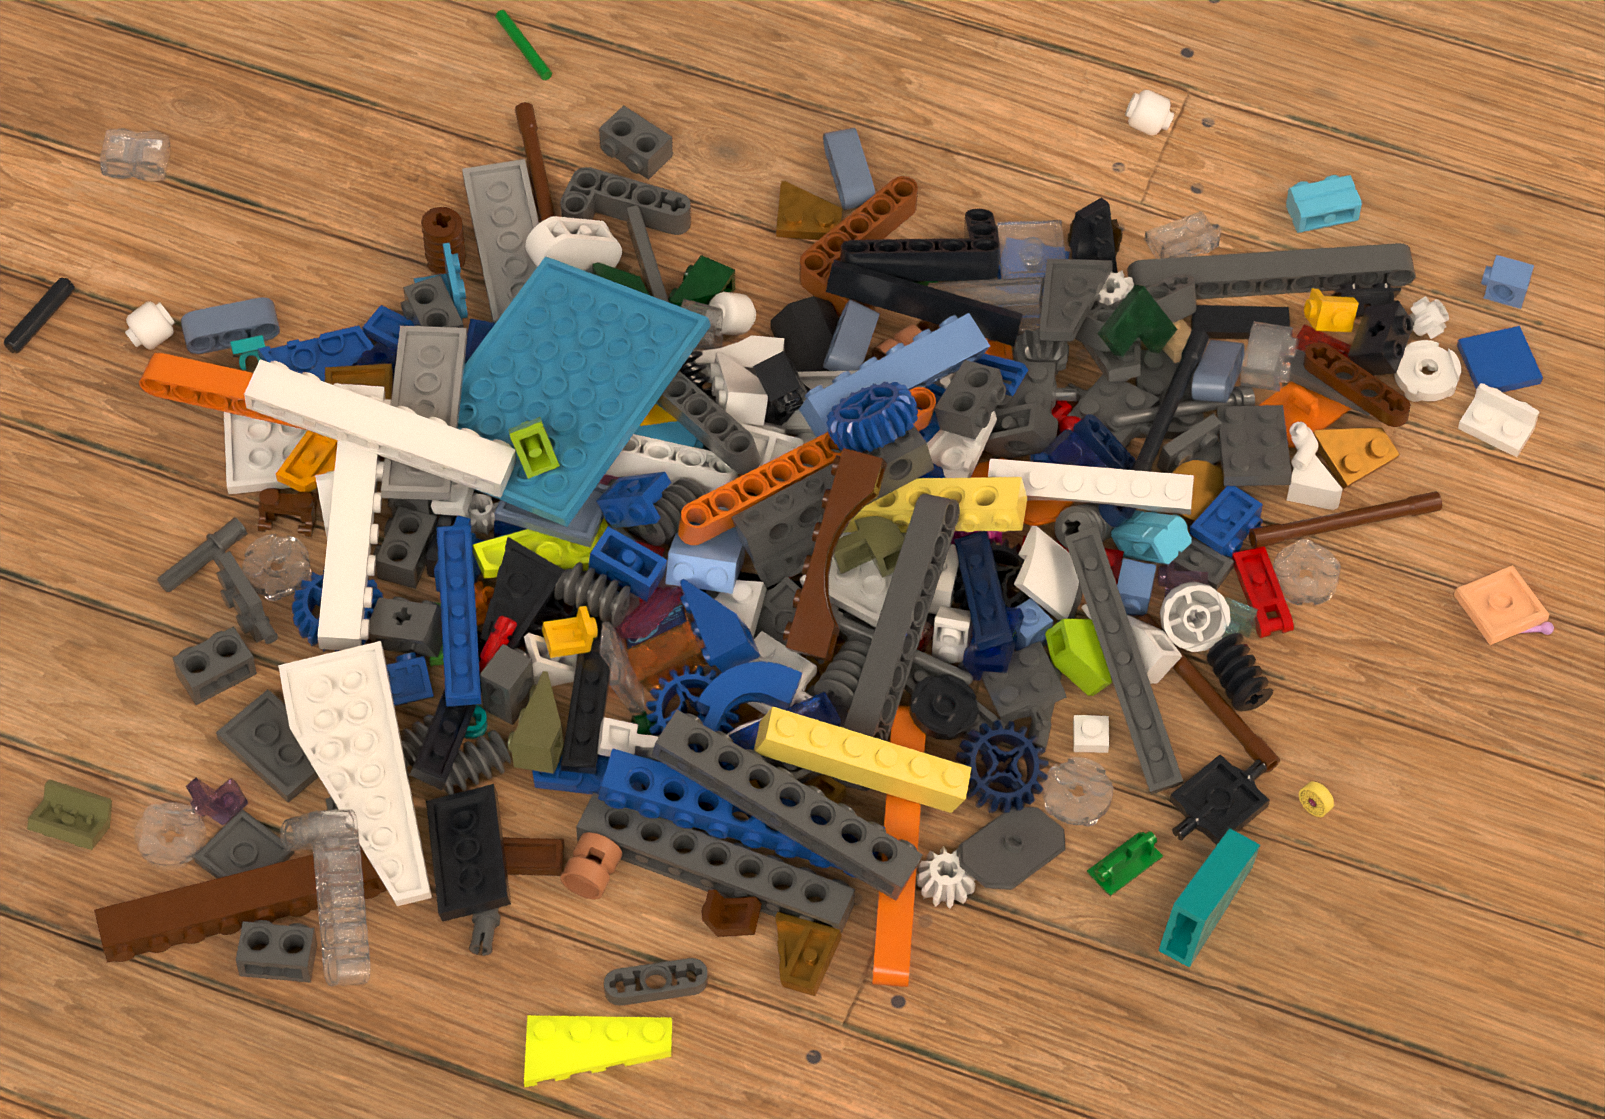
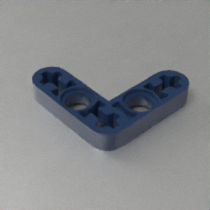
[1073,414,1137,527]

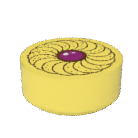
[1299,781,1334,817]

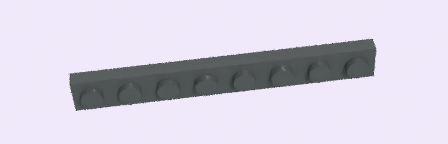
[1064,526,1184,795]

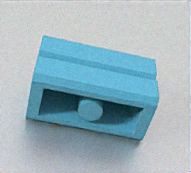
[1286,175,1362,233]
[1111,510,1192,565]

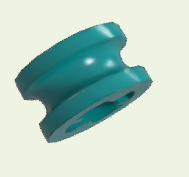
[464,705,488,739]

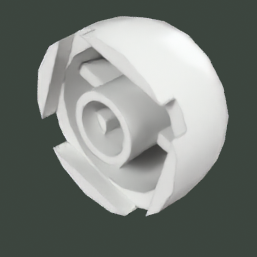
[1160,582,1230,652]

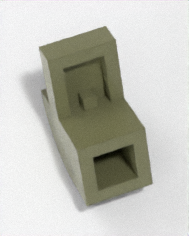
[833,516,904,578]

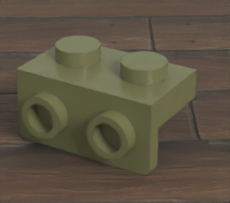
[27,780,112,850]

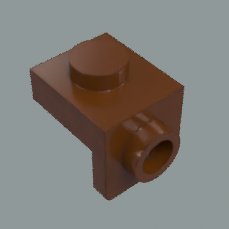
[702,889,762,937]

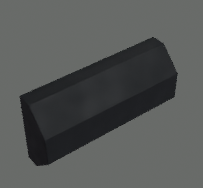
[771,296,839,372]

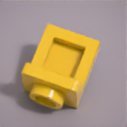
[1304,288,1359,332]
[542,606,598,658]

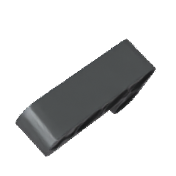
[560,167,691,235]
[1075,274,1197,352]

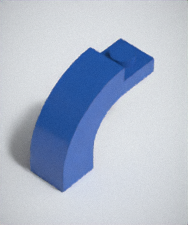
[695,662,803,751]

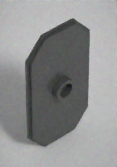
[958,806,1066,890]

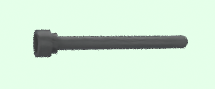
[1110,385,1255,427]
[831,604,973,685]

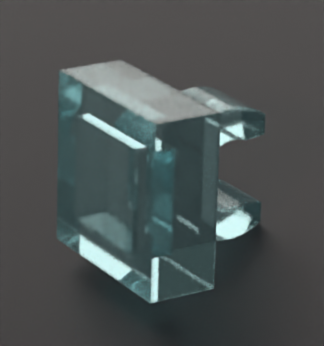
[1222,597,1258,638]

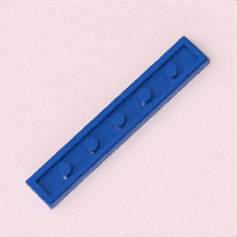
[437,525,481,707]

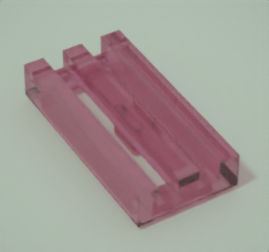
[616,587,684,638]

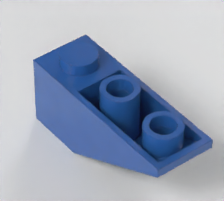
[680,579,760,673]

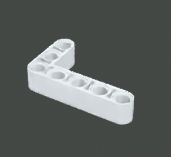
[605,434,738,494]

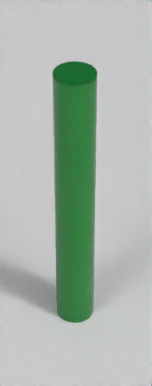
[495,10,552,81]

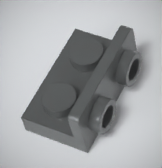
[1157,413,1222,474]

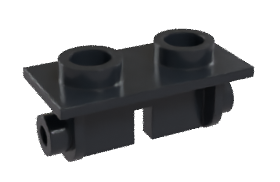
[1332,283,1401,317]

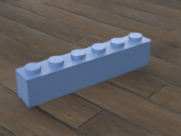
[799,313,990,437]

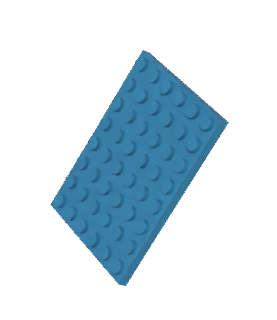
[458,256,711,527]

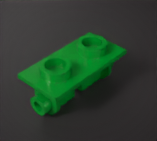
[1087,831,1163,896]

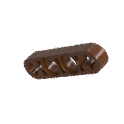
[1303,343,1411,427]

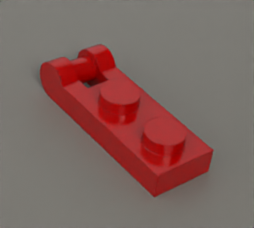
[1232,547,1294,638]

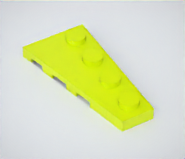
[473,518,608,578]
[524,1015,672,1088]

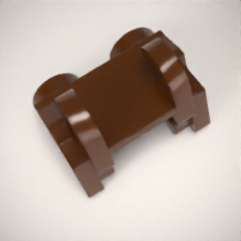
[258,488,317,537]

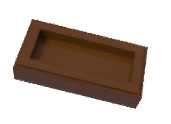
[503,837,564,876]

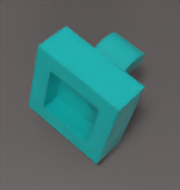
[230,335,265,371]

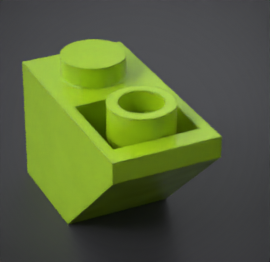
[1045,619,1112,696]

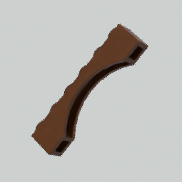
[783,448,887,662]

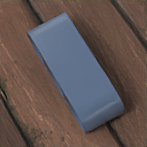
[823,127,875,210]
[181,297,280,354]
[822,299,879,371]
[1192,340,1245,403]

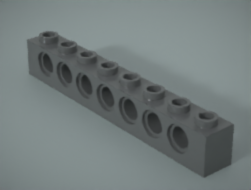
[651,710,923,901]
[576,792,855,934]

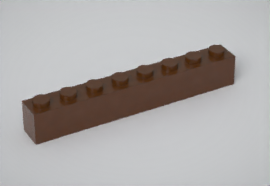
[94,843,387,963]

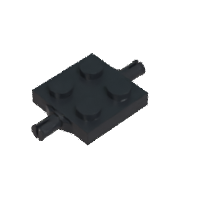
[1170,754,1270,845]

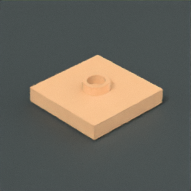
[1454,565,1550,645]

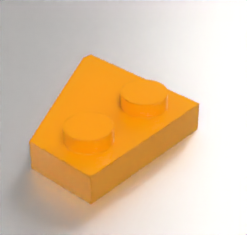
[276,430,338,493]

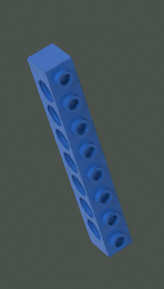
[598,748,885,878]

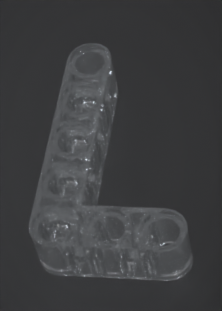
[280,809,371,987]

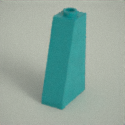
[1158,828,1260,967]

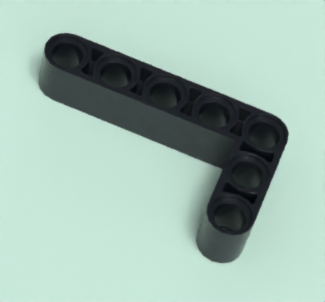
[840,208,1000,282]

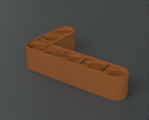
[799,176,918,317]

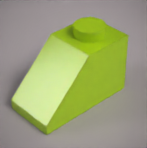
[508,417,560,479]

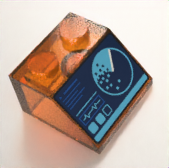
[623,603,708,692]

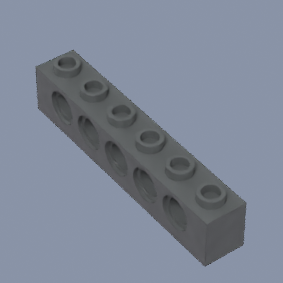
[732,425,934,564]

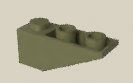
[507,671,564,774]

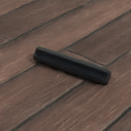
[4,278,75,353]

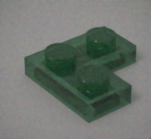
[1097,284,1178,357]

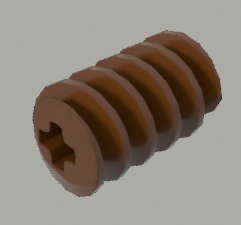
[421,207,466,275]

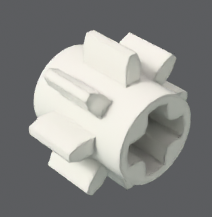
[1409,296,1449,339]
[463,493,500,535]

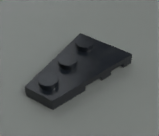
[1069,197,1118,273]
[480,537,565,650]

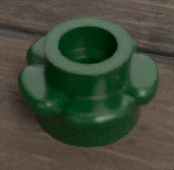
[631,711,656,735]

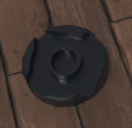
[909,674,979,740]

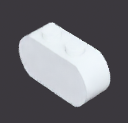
[525,216,622,274]

